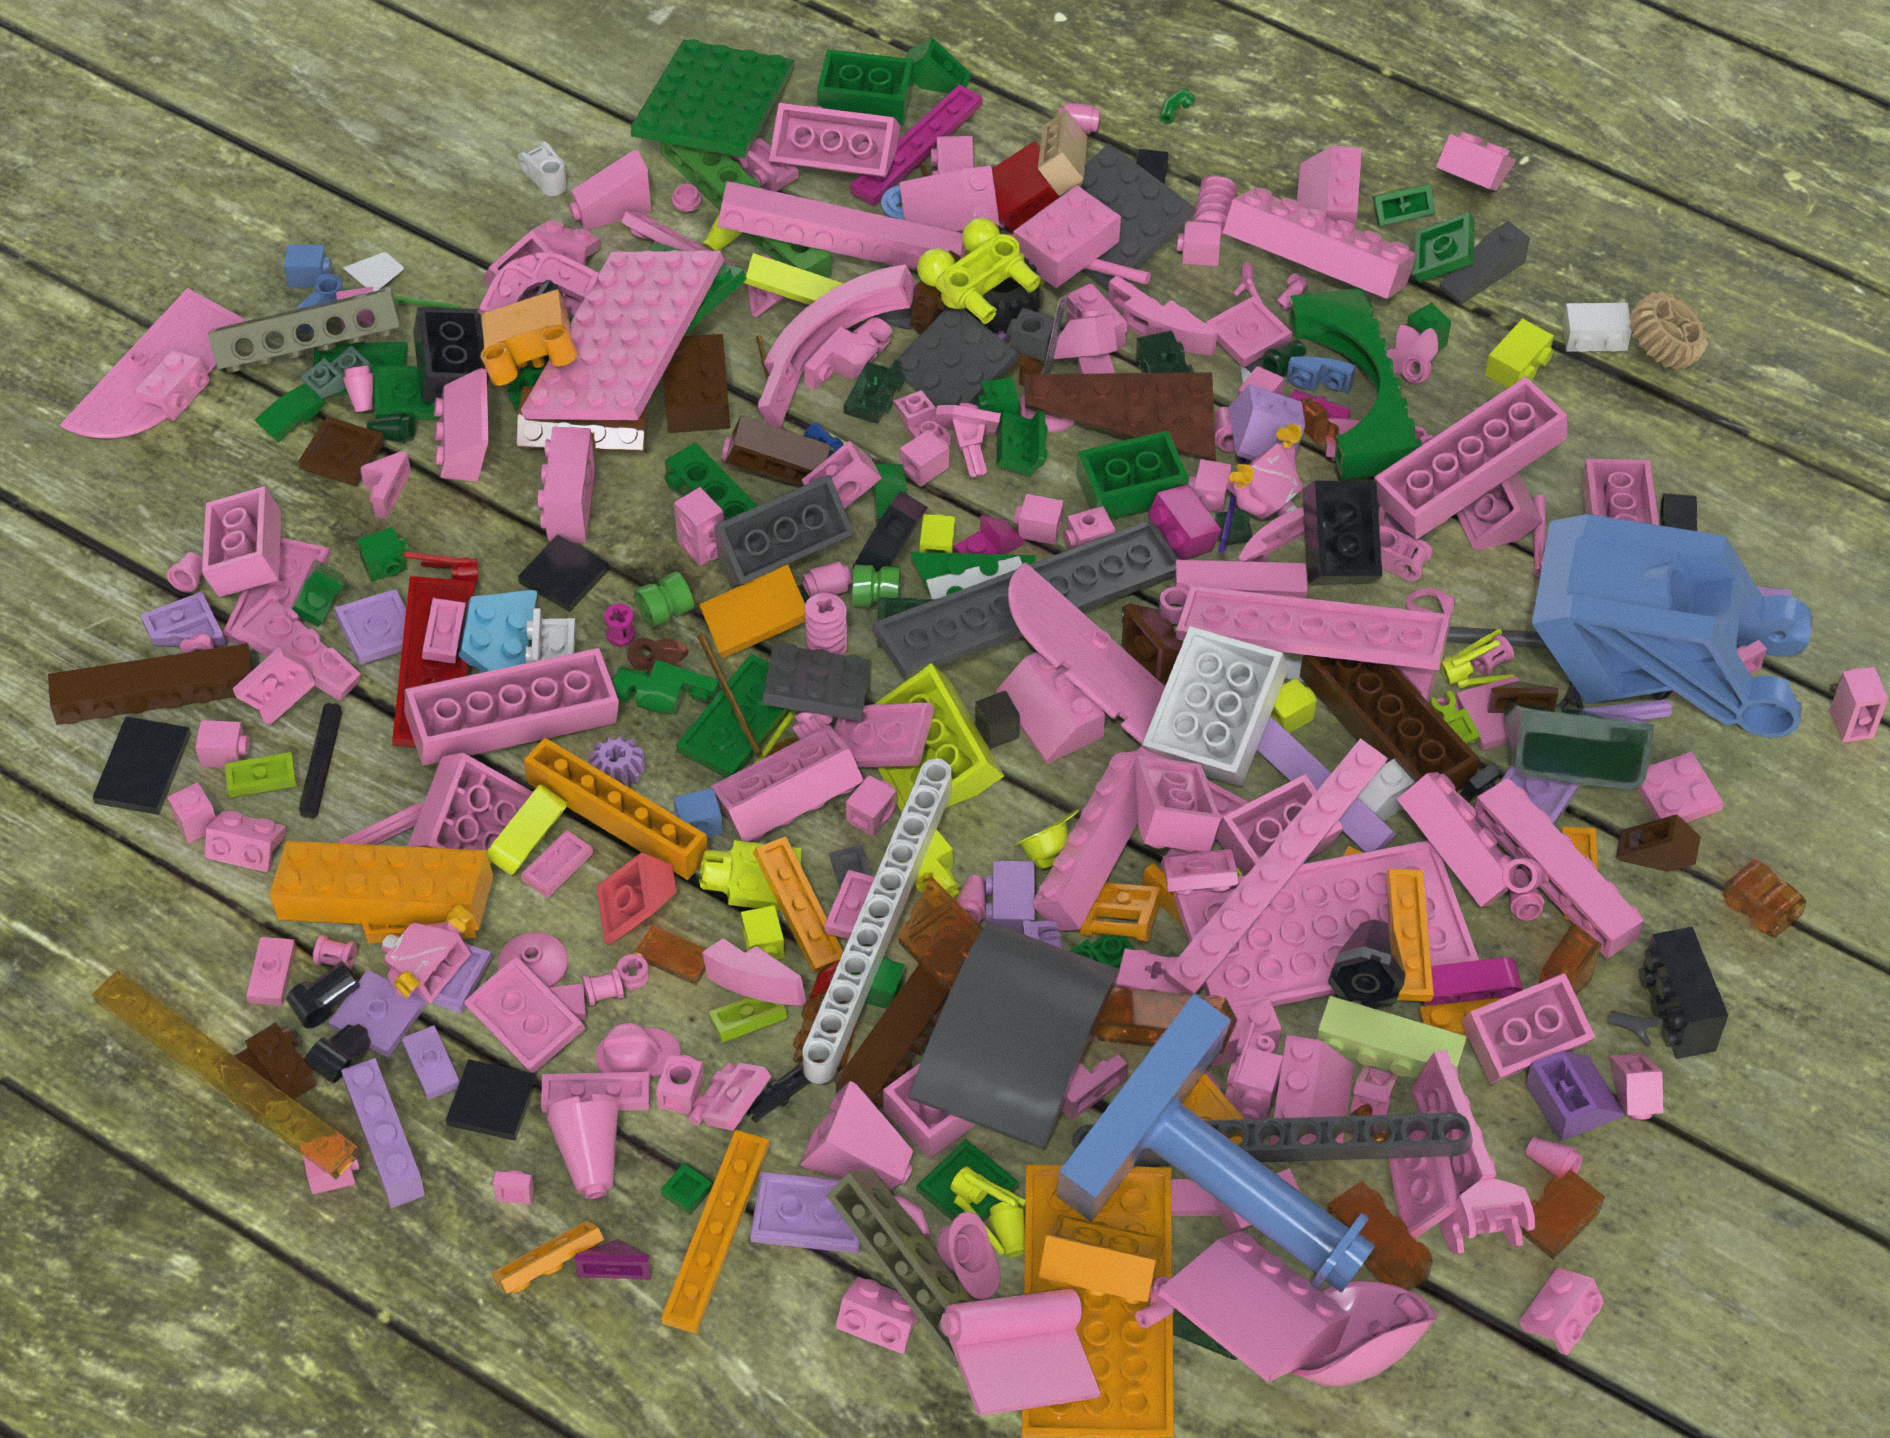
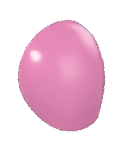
[1292,1281,1439,1387]

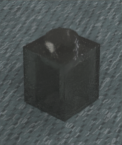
[975,690,1020,749]

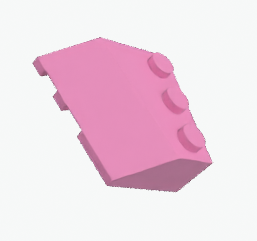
[408,753,533,864]

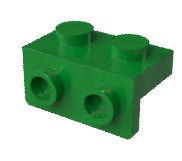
[996,410,1048,477]

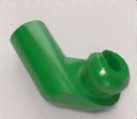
[1159,88,1195,124]

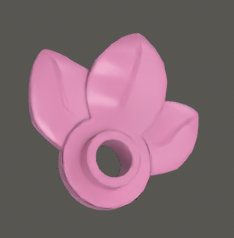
[1386,325,1439,384]

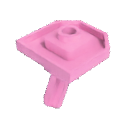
[934,403,1001,478]

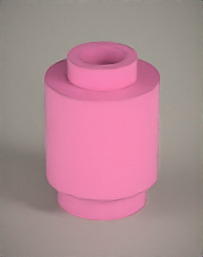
[1058,102,1100,134]
[802,561,852,599]

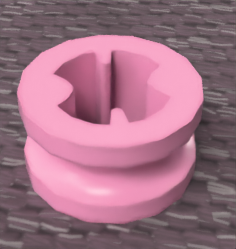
[617,954,649,990]

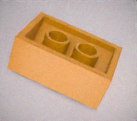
[1038,1214,1165,1304]

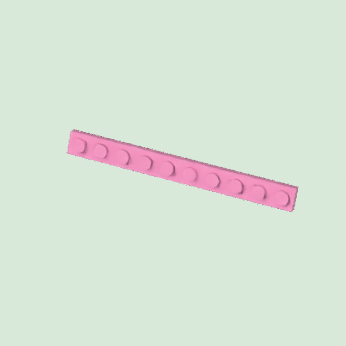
[1164,739,1388,998]

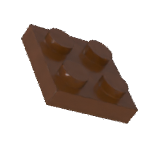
[298,416,385,487]

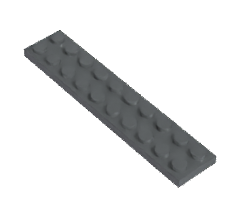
[872,519,1180,680]

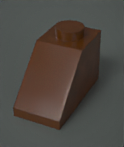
[1616,814,1701,872]

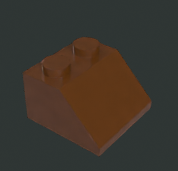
[1121,603,1183,686]

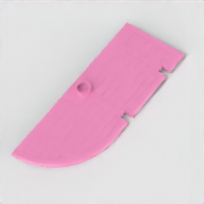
[60,288,247,438]
[1008,563,1165,745]

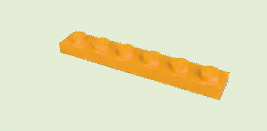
[661,1130,770,1334]

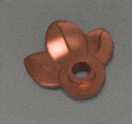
[627,638,689,675]

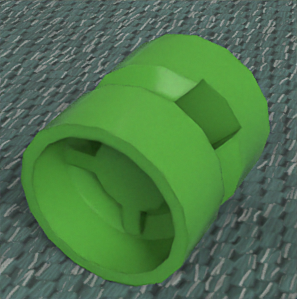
[852,564,901,609]
[634,571,694,628]

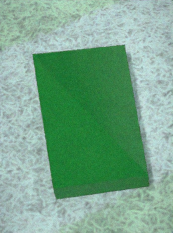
[1373,184,1436,226]

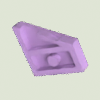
[140,592,226,646]

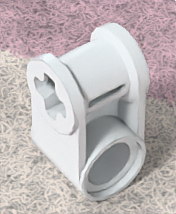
[517,141,567,196]

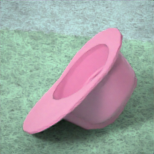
[595,1023,681,1077]
[936,1212,1000,1300]

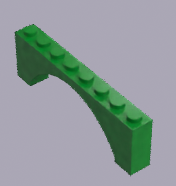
[1289,288,1422,479]

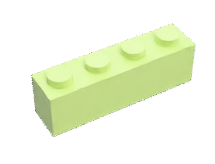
[1316,996,1467,1079]

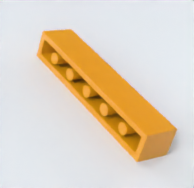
[524,737,708,880]

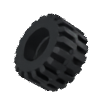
[964,257,1040,334]

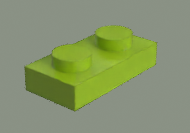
[224,752,297,798]
[708,997,788,1043]

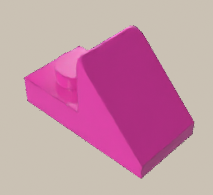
[954,515,1024,554]

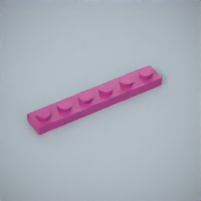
[850,84,982,206]

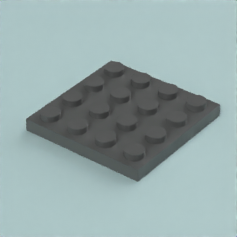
[1062,143,1196,292]

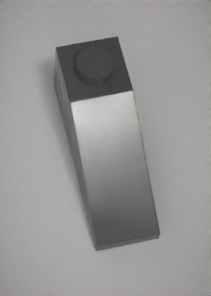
[1439,221,1530,305]

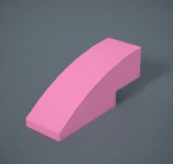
[702,938,806,1006]

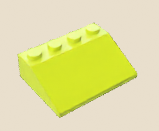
[873,663,1004,812]

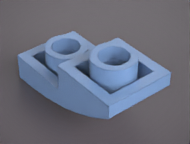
[1287,356,1356,394]

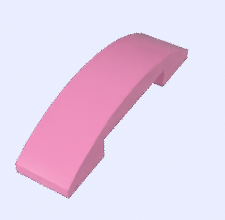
[1238,507,1305,562]

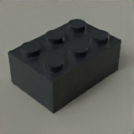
[413,307,489,402]
[1302,480,1382,584]
[1639,926,1728,1059]

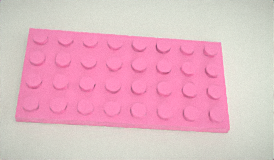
[521,250,724,420]
[1173,840,1479,1011]

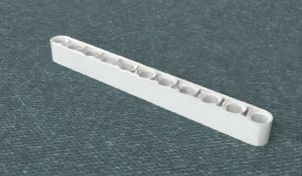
[802,758,951,1084]

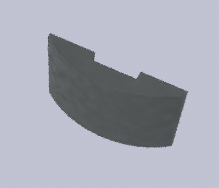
[909,921,1120,1150]

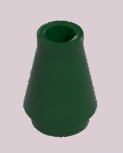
[1261,340,1306,377]
[367,413,416,444]

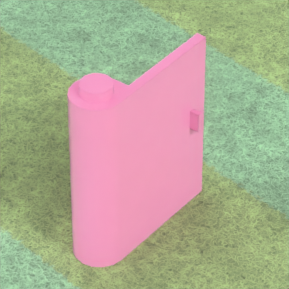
[941,1288,1101,1416]

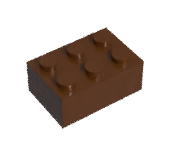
[663,334,730,433]

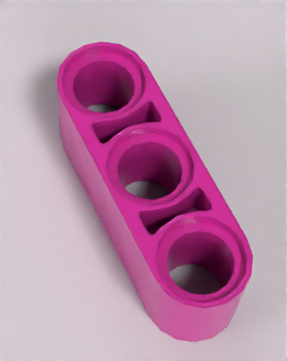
[1423,957,1523,1007]

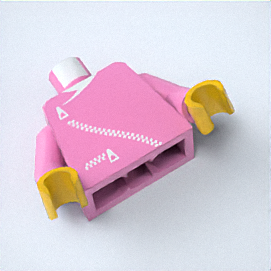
[1225,423,1303,520]
[382,905,474,1004]

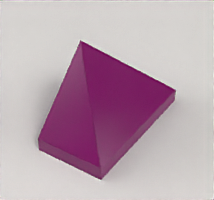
[574,1239,651,1280]

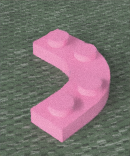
[477,252,600,314]

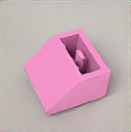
[1436,131,1516,191]

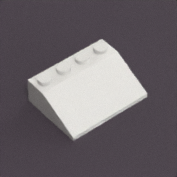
[1142,626,1288,787]

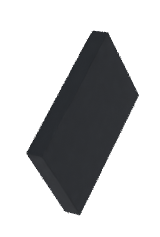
[93,716,191,815]

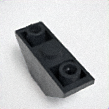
[852,491,928,572]

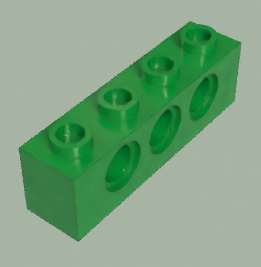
[664,442,758,520]

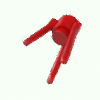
[403,551,479,584]

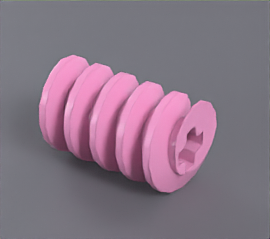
[1193,176,1237,235]
[805,593,847,655]

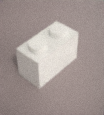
[1562,303,1632,352]

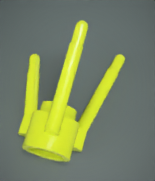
[1440,629,1515,690]
[950,1167,1026,1255]

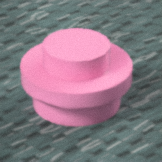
[672,184,702,212]

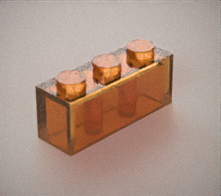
[1327,1180,1433,1291]

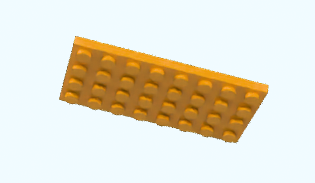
[1022,1164,1174,1438]

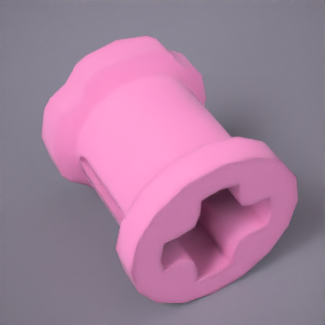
[1471,635,1514,676]
[313,935,357,970]
[582,968,624,1007]

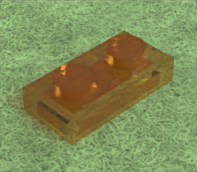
[635,925,706,985]

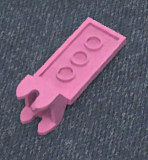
[1410,1051,1535,1254]

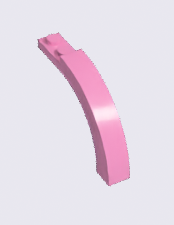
[758,264,917,428]

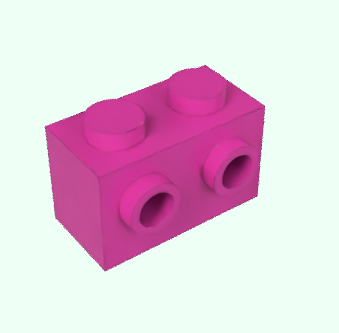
[1148,484,1222,560]

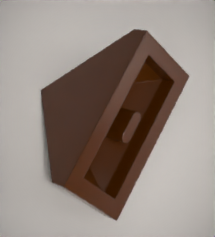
[1487,681,1559,713]

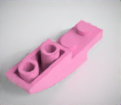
[1108,275,1217,356]

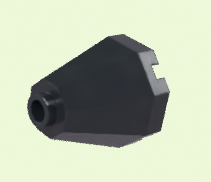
[1328,919,1406,1009]

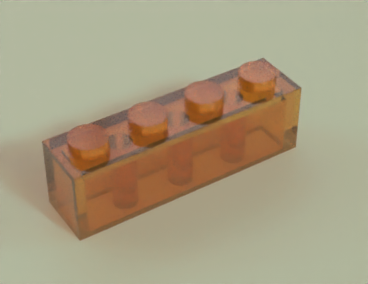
[1093,986,1237,1054]

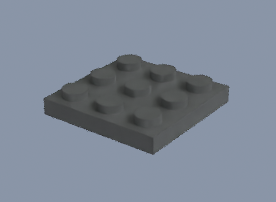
[890,307,1020,408]
[762,643,871,721]

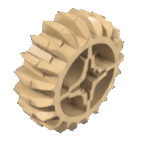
[1629,291,1708,370]

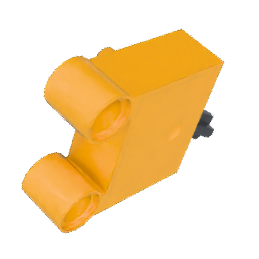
[481,280,578,386]

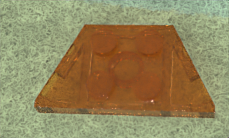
[898,877,983,989]

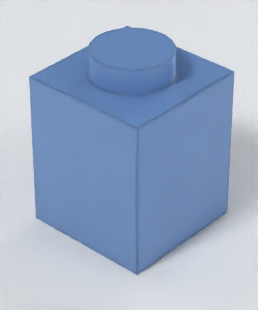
[284,244,332,288]

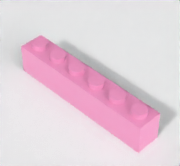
[1032,750,1144,931]
[1474,777,1644,959]

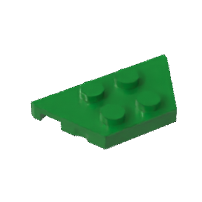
[911,552,1035,599]

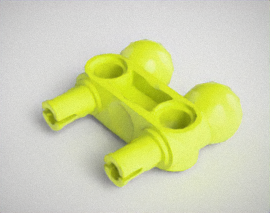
[917,218,1041,324]

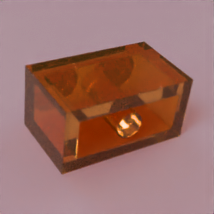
[1521,1169,1605,1260]

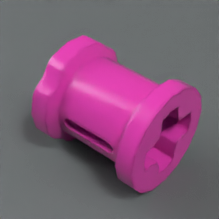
[604,604,636,647]

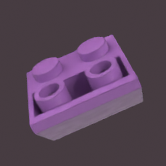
[1526,1051,1624,1142]

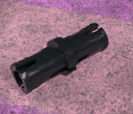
[746,1064,812,1123]

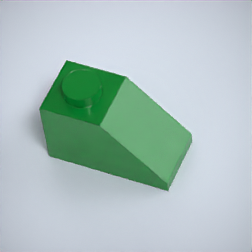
[906,37,972,94]

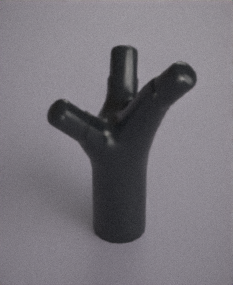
[1555,681,1585,711]

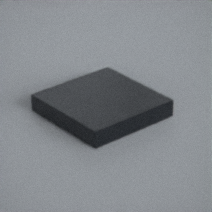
[518,534,609,612]
[446,1059,537,1141]

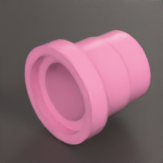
[167,552,202,593]

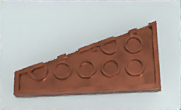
[1024,372,1216,462]

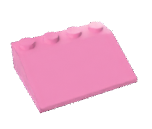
[1158,1230,1351,1382]

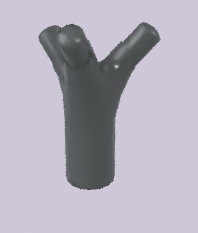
[1608,1010,1664,1047]

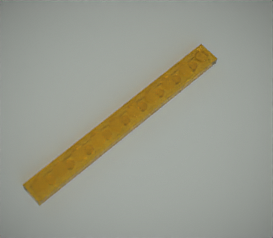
[91,971,361,1180]

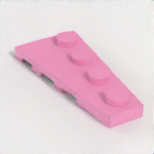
[231,590,361,701]

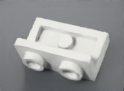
[526,608,576,663]

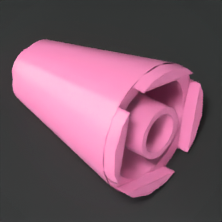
[546,1094,618,1199]

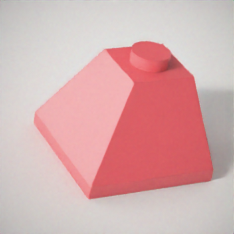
[597,852,677,945]

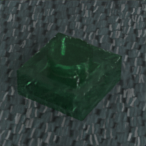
[1215,510,1253,545]

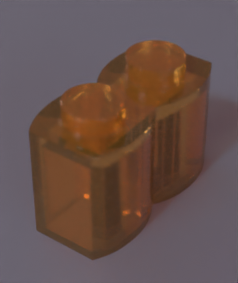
[1723,859,1807,938]

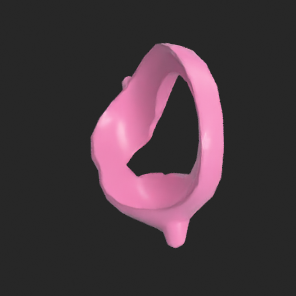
[1406,588,1456,617]

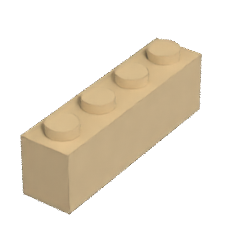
[1038,109,1088,196]

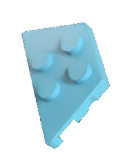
[458,590,537,673]

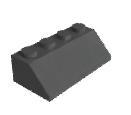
[714,475,854,586]

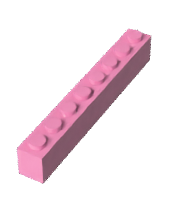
[717,181,963,271]

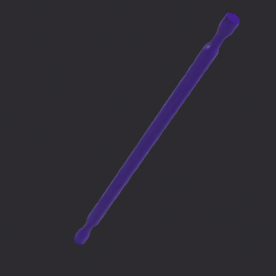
[1218,457,1246,554]

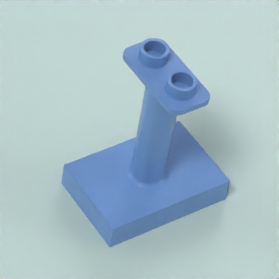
[1056,993,1376,1293]

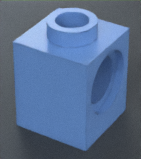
[670,788,723,838]

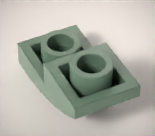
[300,346,372,398]

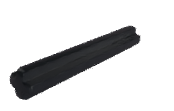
[299,703,342,819]

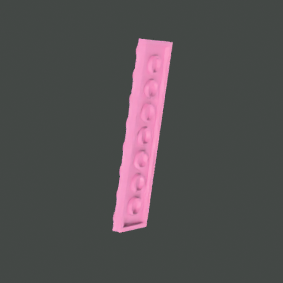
[1176,586,1451,670]

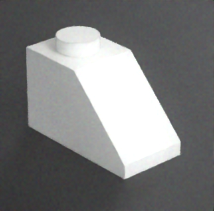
[1358,759,1415,821]

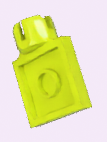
[699,840,802,911]

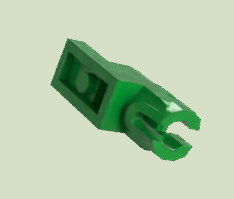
[612,660,721,715]

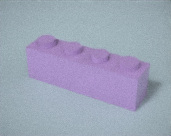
[341,1058,425,1208]

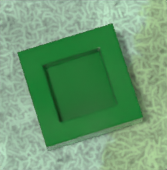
[661,1163,712,1215]

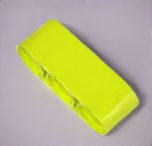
[487,783,568,877]

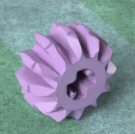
[588,734,645,787]

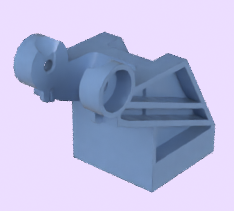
[1532,514,1813,738]

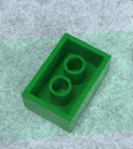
[817,49,914,125]
[1076,431,1189,520]

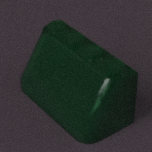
[1504,700,1654,790]

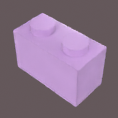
[986,861,1035,933]

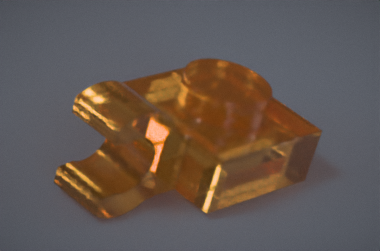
[1300,397,1339,444]

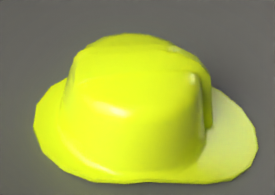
[1012,809,1080,869]

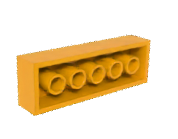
[269,841,493,931]

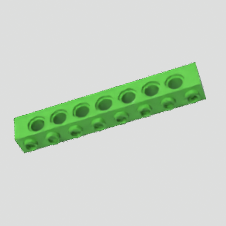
[660,142,832,278]

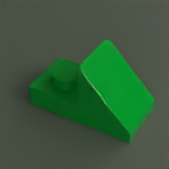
[291,559,344,627]

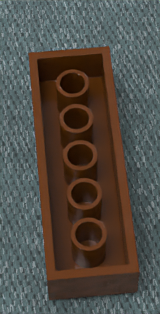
[1299,654,1480,792]

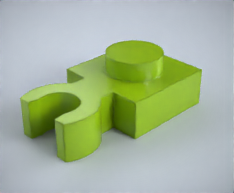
[1429,690,1481,745]

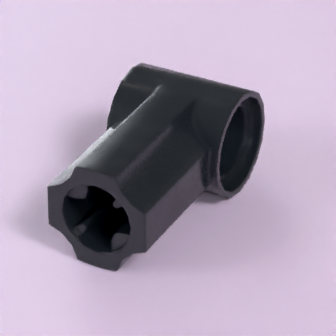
[286,961,361,1029]
[304,1023,371,1084]

